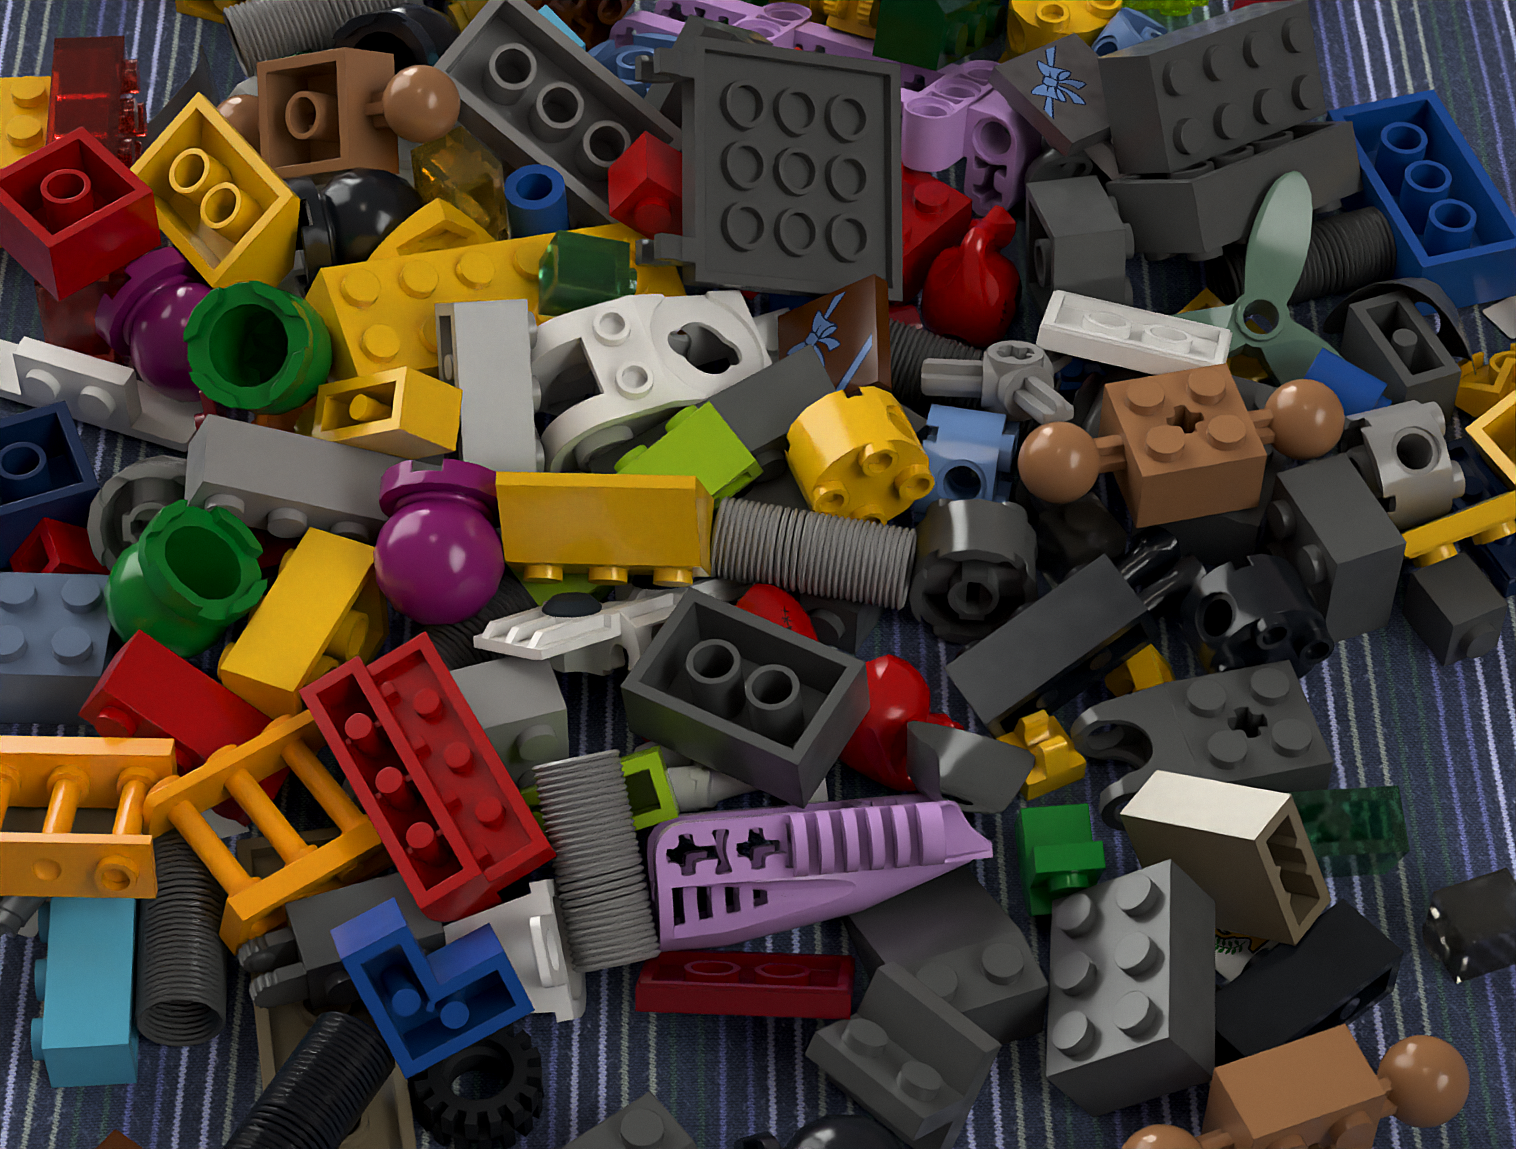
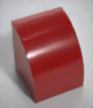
[9,517,111,575]

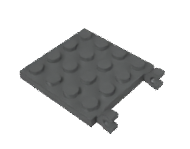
[635,35,903,304]

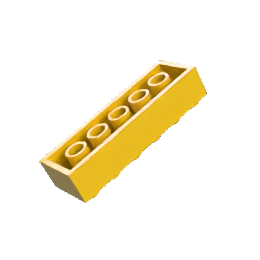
[305,223,687,383]

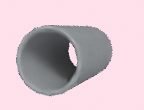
[223,0,407,79]
[710,496,917,611]
[532,749,662,973]

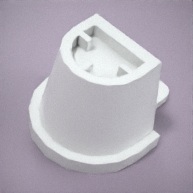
[443,879,587,1022]

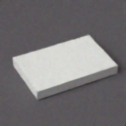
[1036,290,1233,375]

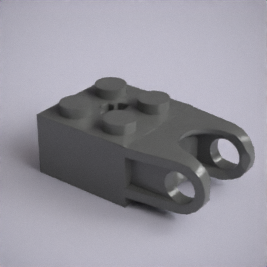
[1070,660,1333,831]

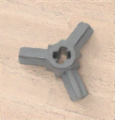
[921,340,1074,425]

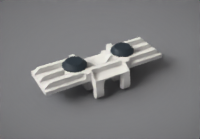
[473,575,756,676]

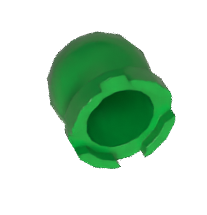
[183,281,334,415]
[104,500,268,660]

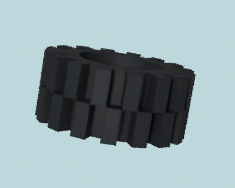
[413,1022,544,1149]

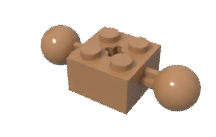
[216,47,461,186]
[1018,363,1345,528]
[1121,1024,1470,1149]

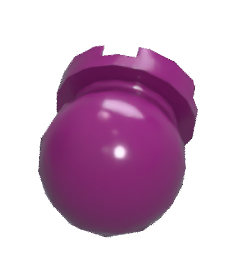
[94,246,214,402]
[373,459,505,625]

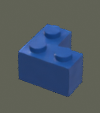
[330,897,535,1079]

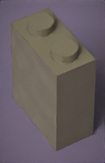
[1120,770,1331,946]

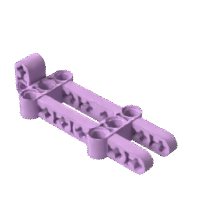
[609,0,1042,217]

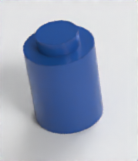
[504,164,571,239]
[1303,348,1393,417]

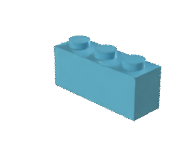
[31,897,139,1088]

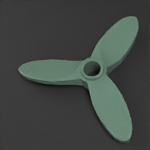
[1098,171,1345,388]

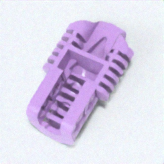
[644,793,993,952]

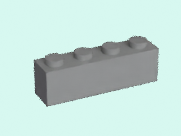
[435,299,545,555]
[184,414,442,547]

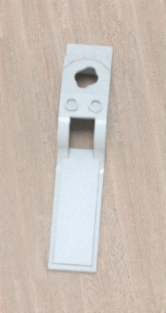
[266,290,790,589]

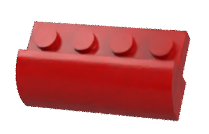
[299,631,557,922]

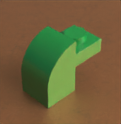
[1014,803,1106,917]

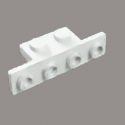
[0,336,203,452]

